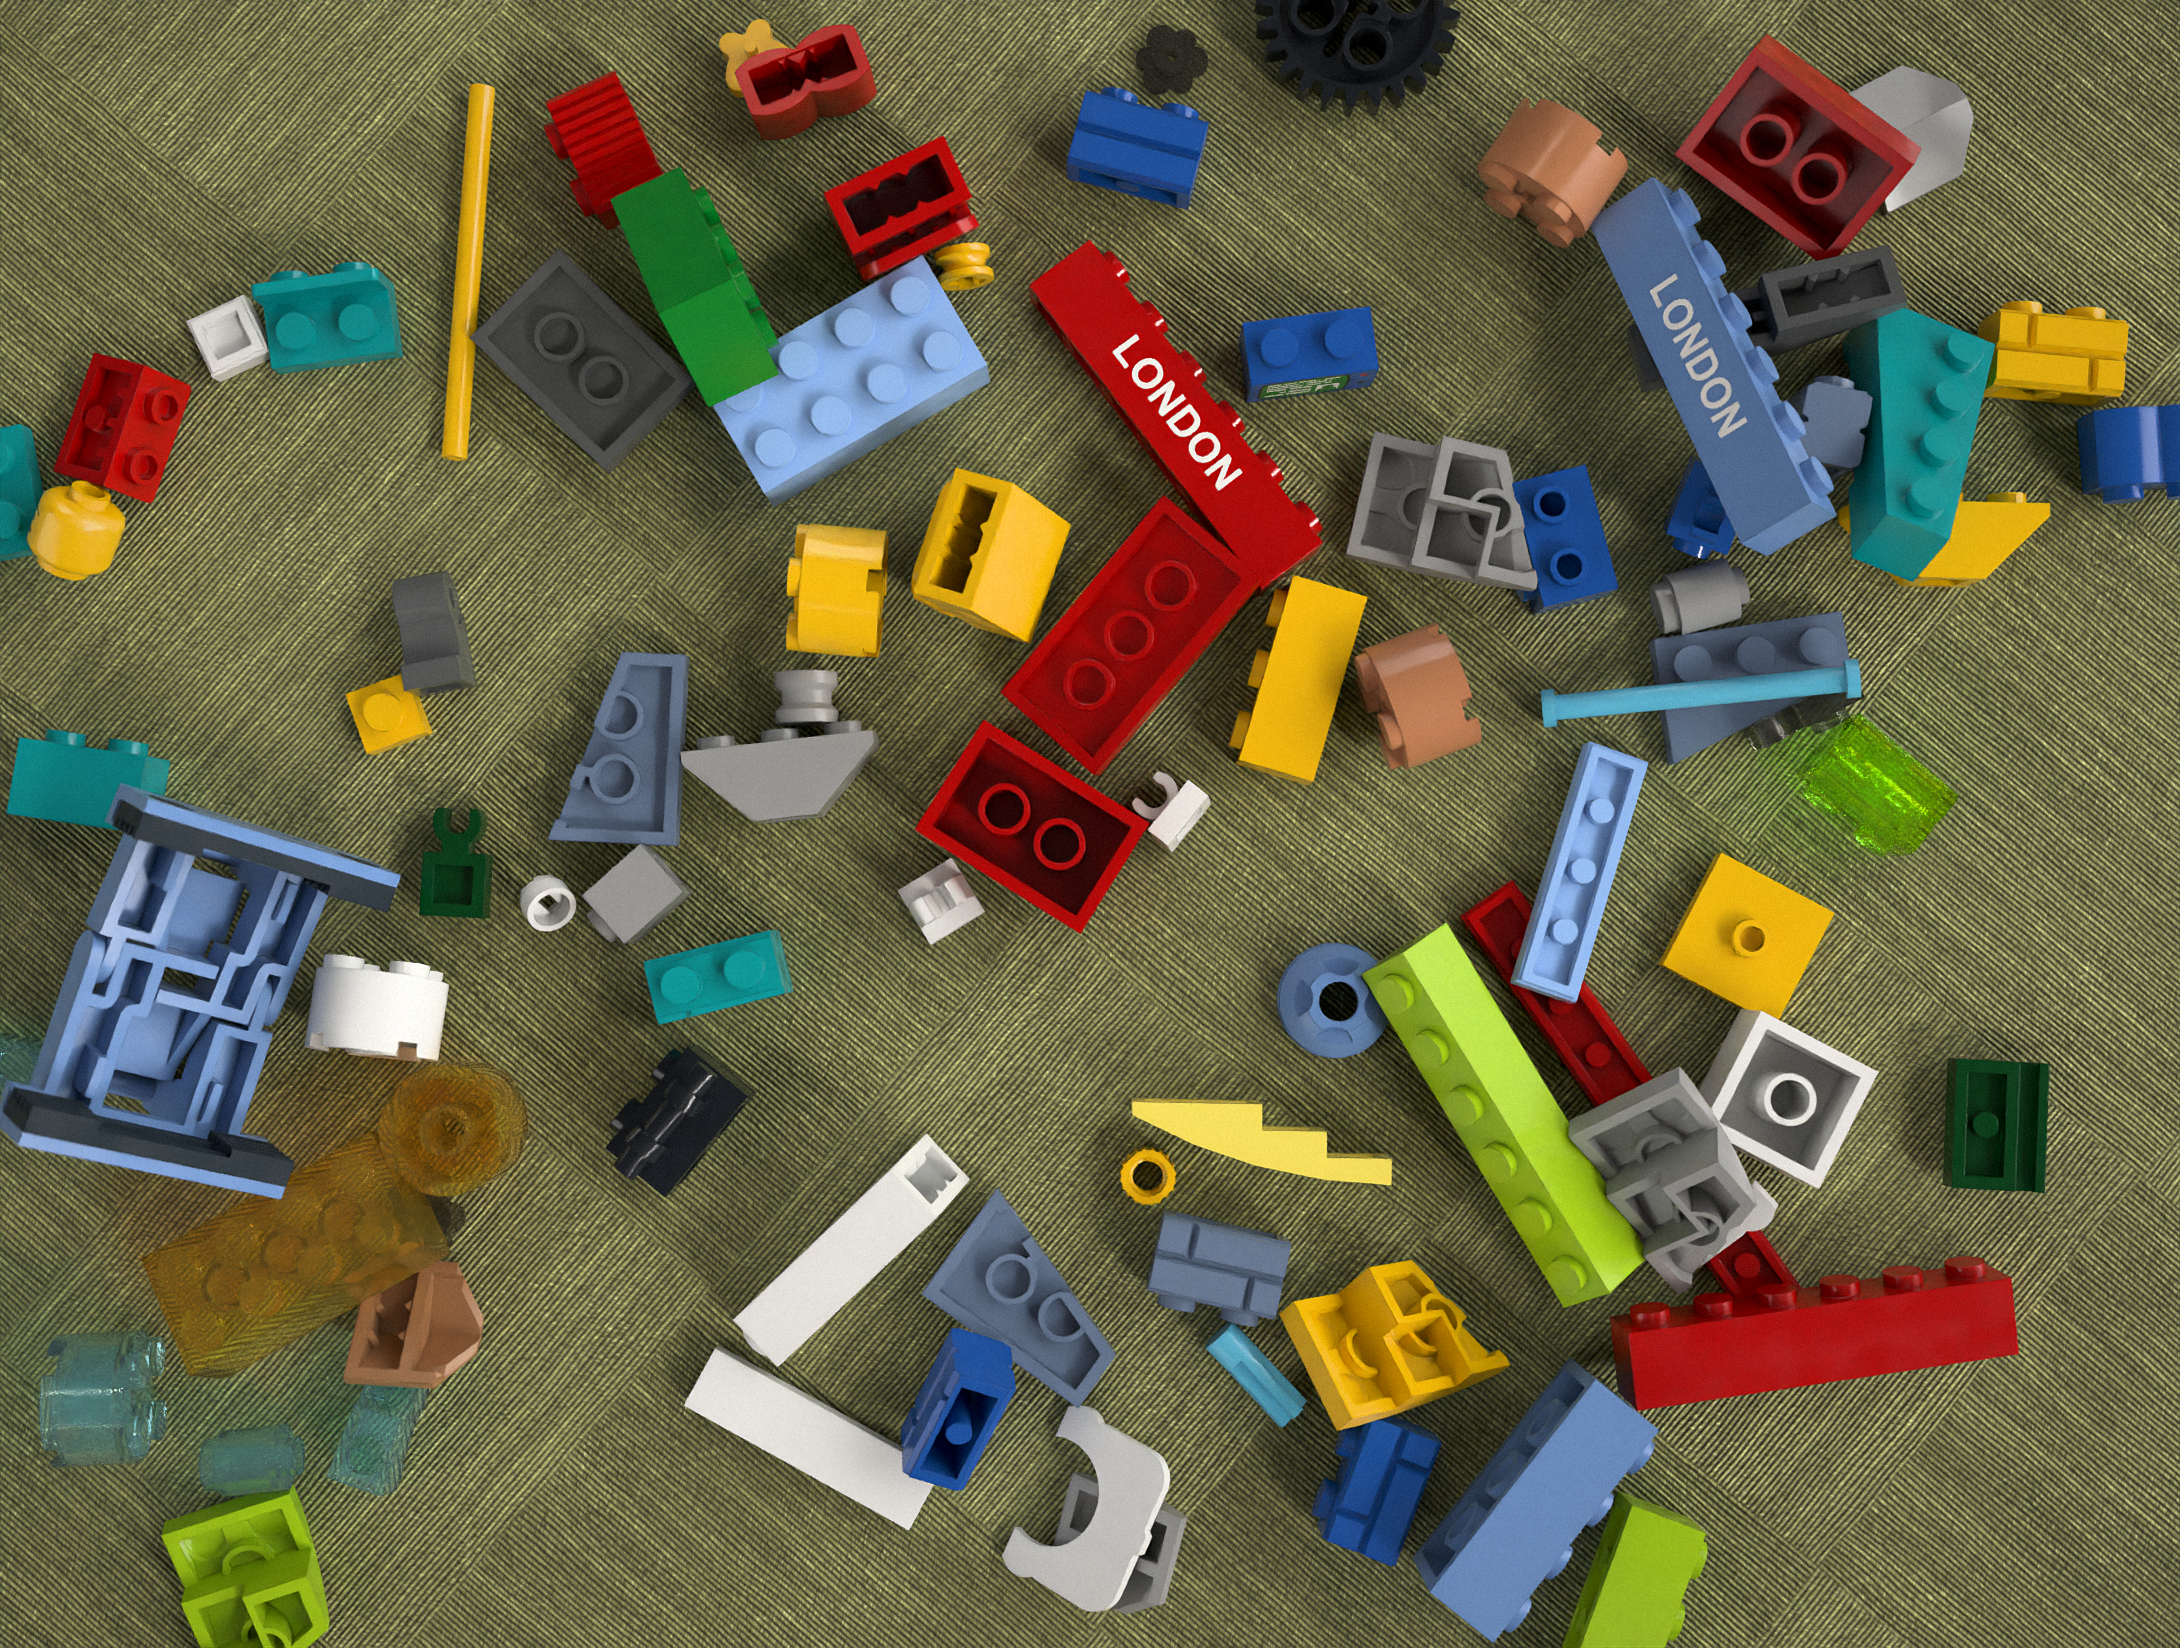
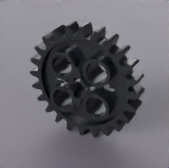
[1254,0,1461,117]

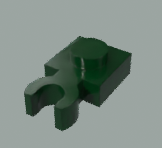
[419,807,493,919]

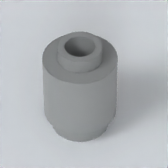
[1649,558,1750,635]

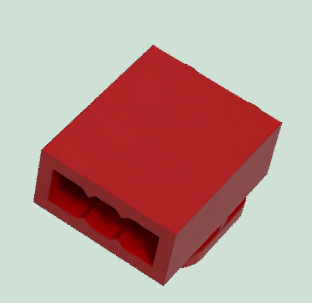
[823,135,980,284]

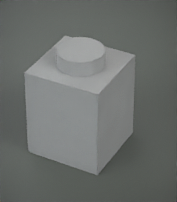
[582,844,693,944]

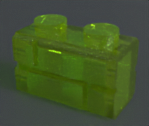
[1796,713,1959,857]

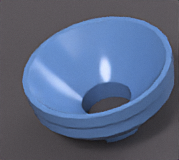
[1276,943,1389,1058]

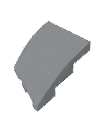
[1343,432,1538,592]
[1569,1066,1756,1294]

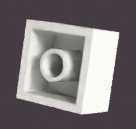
[1699,1009,1878,1189]

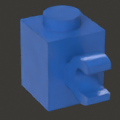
[1663,456,1736,560]

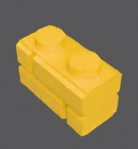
[1977,301,2129,407]

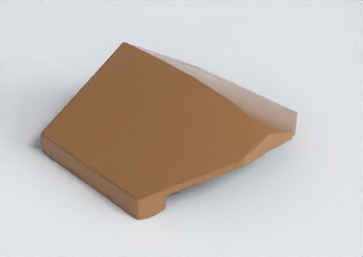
[343,1257,484,1389]

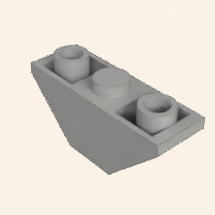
[680,721,880,824]

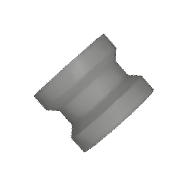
[774,670,839,727]

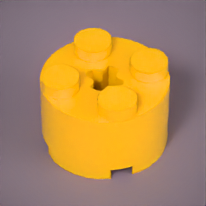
[786,523,889,658]

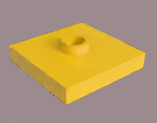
[1658,853,1835,1020]

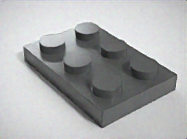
[470,249,697,474]

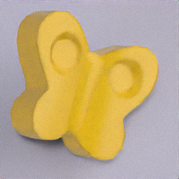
[719,19,788,98]

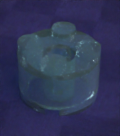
[39,1330,167,1468]

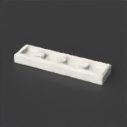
[684,1345,934,1530]

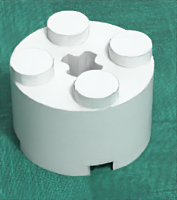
[304,954,449,1062]

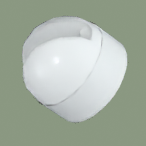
[519,875,576,931]

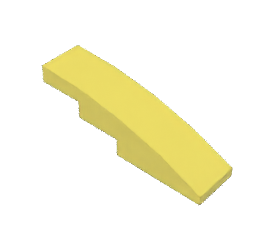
[1131,1098,1392,1185]

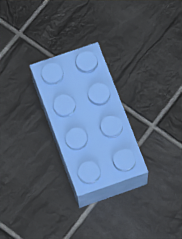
[713,255,990,507]

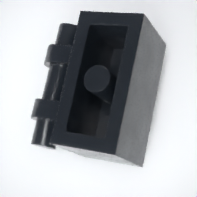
[605,1044,757,1197]

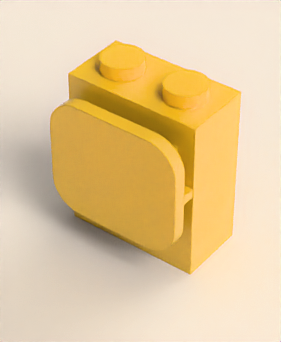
[911,467,1071,644]

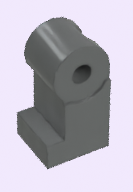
[392,570,477,697]

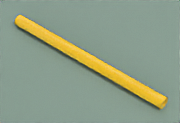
[441,83,495,461]

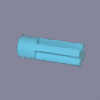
[1205,1322,1307,1428]

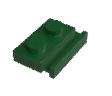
[1943,1057,2050,1193]

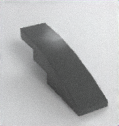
[1626,244,1908,393]

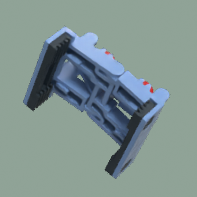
[0,783,401,1199]

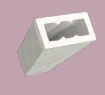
[733,1133,970,1367]

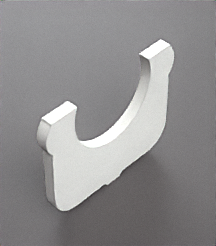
[1002,1405,1170,1612]

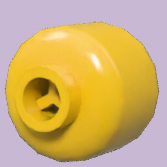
[27,481,126,581]

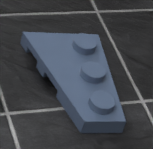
[1648,611,1849,766]
[547,652,690,847]
[921,1187,1116,1408]

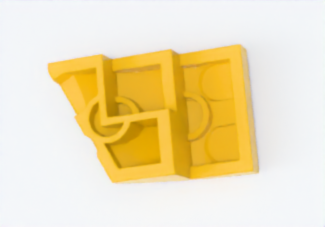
[1279,1260,1510,1431]

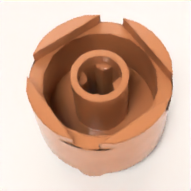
[1477,97,1628,248]
[1354,622,1482,770]

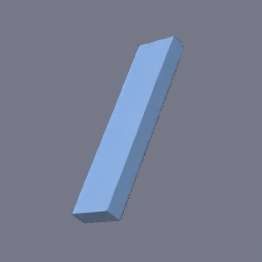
[1510,741,1649,1004]

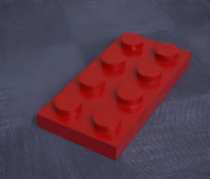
[1000,495,1264,776]

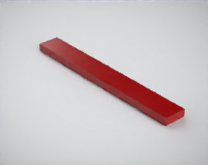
[1457,880,1802,1298]

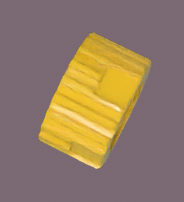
[1119,1146,1176,1206]

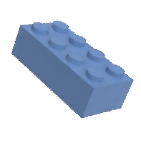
[1412,1357,1659,1643]

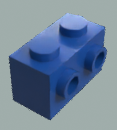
[1512,464,1619,615]

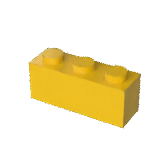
[1229,575,1368,786]

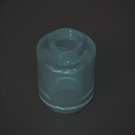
[199,1424,305,1497]

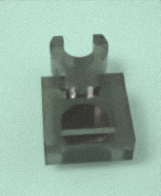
[1742,690,1865,751]

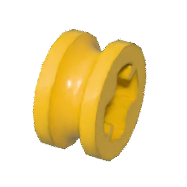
[934,242,995,291]

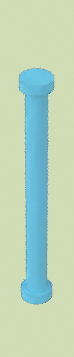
[1541,659,1861,728]

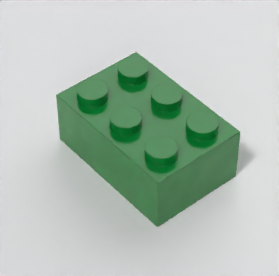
[610,166,779,408]

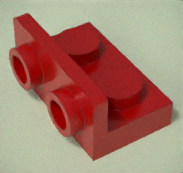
[53,352,191,503]

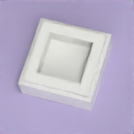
[186,295,270,382]

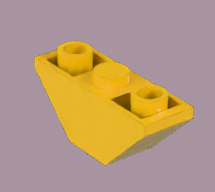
[1838,492,2050,588]

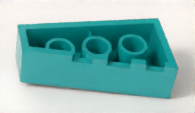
[1843,308,1995,582]

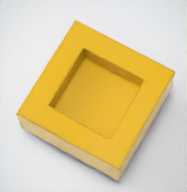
[345,674,433,755]

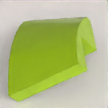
[161,1480,330,1648]

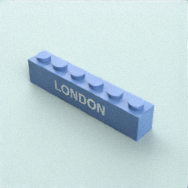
[1590,177,1837,556]

